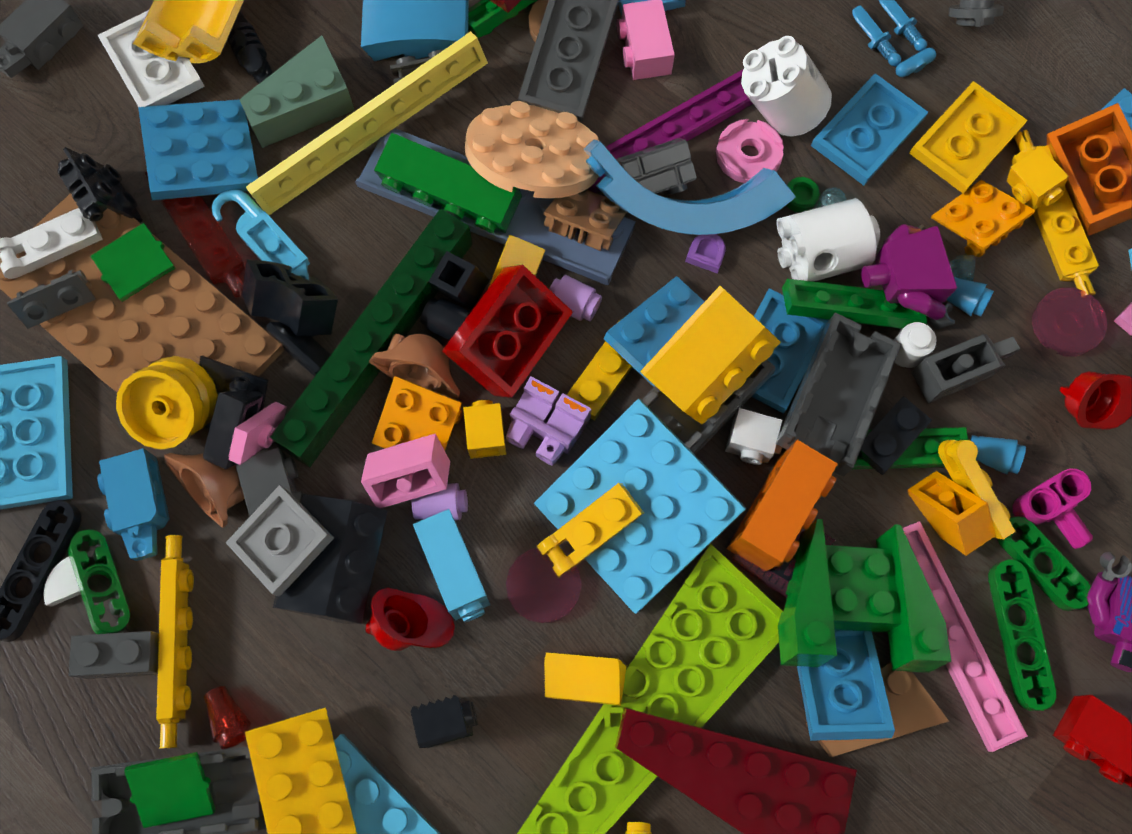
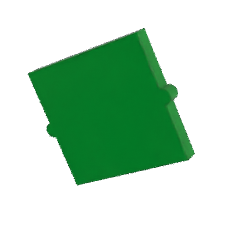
[90,223,175,302]
[124,752,215,828]

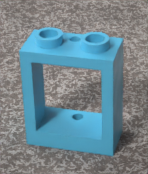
[413,509,490,623]

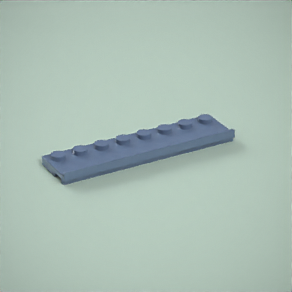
[355,128,636,286]

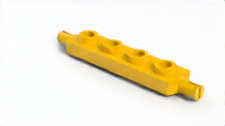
[1011,130,1099,299]
[156,535,194,749]

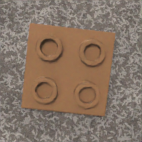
[544,189,627,252]

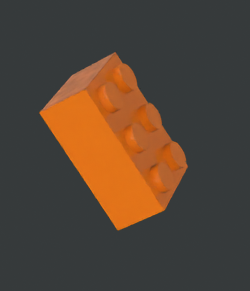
[1047,103,1132,237]
[726,439,838,572]

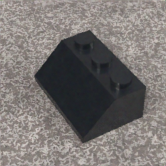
[273,494,388,624]

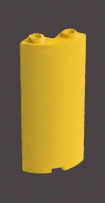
[133,0,244,63]

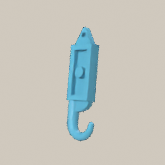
[212,190,310,280]

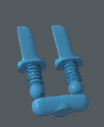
[852,0,937,78]

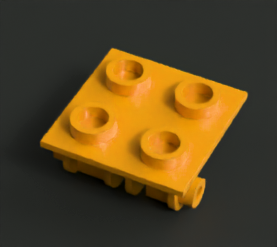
[931,180,1035,258]
[372,376,463,450]

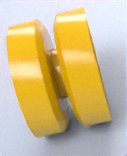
[116,356,218,450]

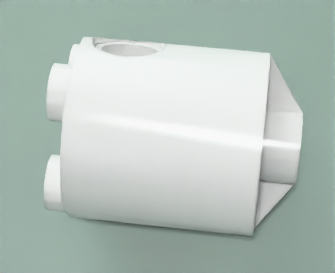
[741,36,832,137]
[777,198,880,282]

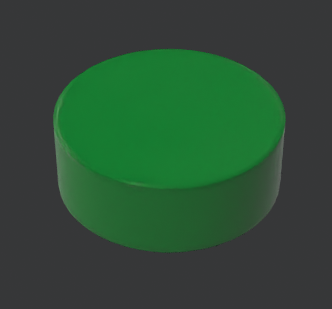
[786,177,820,213]

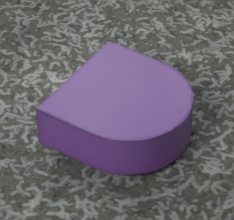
[685,234,726,274]

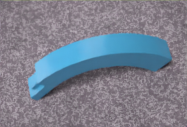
[583,140,796,235]

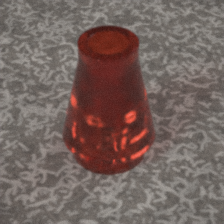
[203,686,251,749]

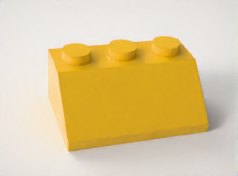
[640,286,781,425]

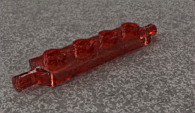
[144,153,245,298]

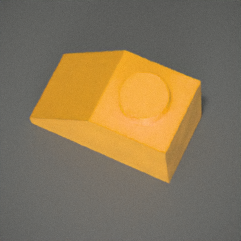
[907,471,996,556]

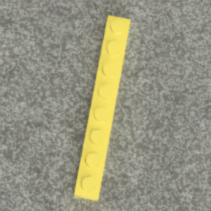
[246,31,488,215]

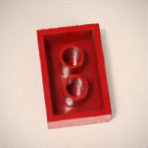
[442,264,573,398]

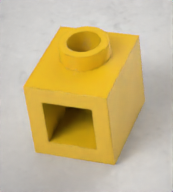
[1007,146,1069,210]

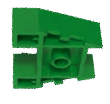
[778,519,951,673]

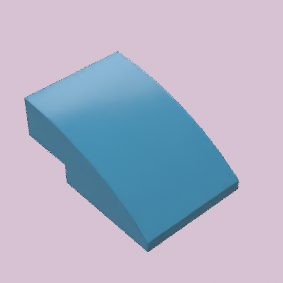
[361,0,469,61]

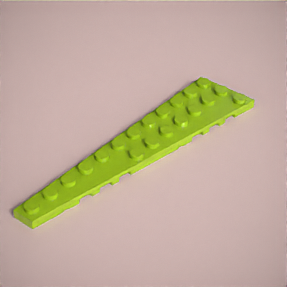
[517,544,783,834]

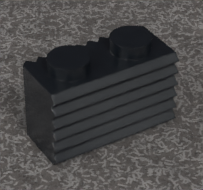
[410,695,478,748]

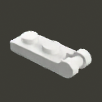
[0,208,103,279]

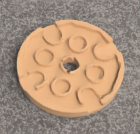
[465,101,599,199]

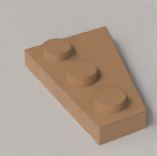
[805,660,949,757]

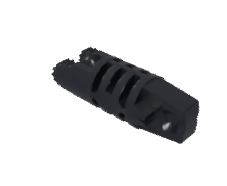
[227,11,272,84]

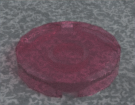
[1032,287,1108,357]
[506,548,582,624]

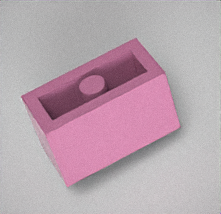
[617,0,675,80]
[361,433,450,509]

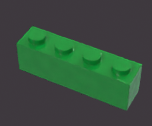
[374,133,522,233]

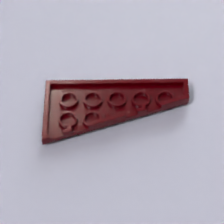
[615,707,857,834]

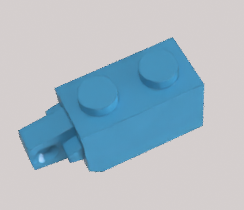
[97,448,170,561]

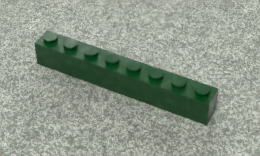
[270,209,473,468]

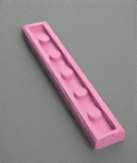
[903,521,1028,752]

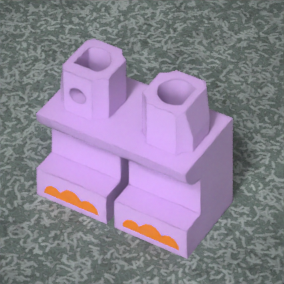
[506,376,591,466]

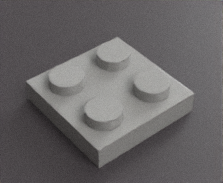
[226,485,334,597]

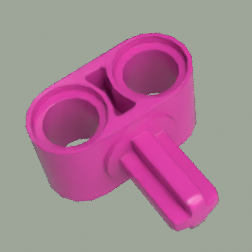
[1012,468,1093,549]

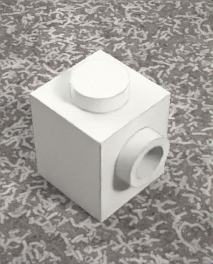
[725,408,782,465]

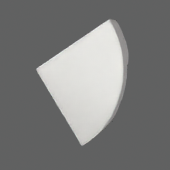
[44,556,81,607]

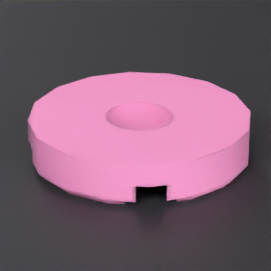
[716,119,784,183]

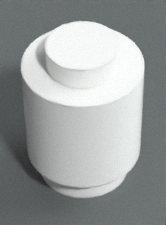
[894,322,937,368]

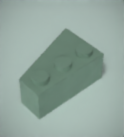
[239,35,355,148]

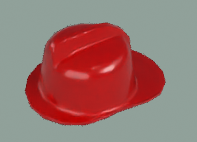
[1059,371,1132,429]
[365,588,455,651]

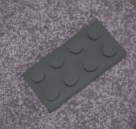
[518,0,619,122]

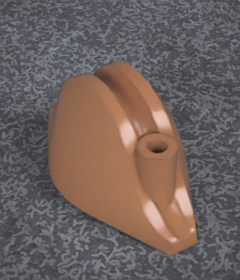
[369,334,460,400]
[164,453,245,528]

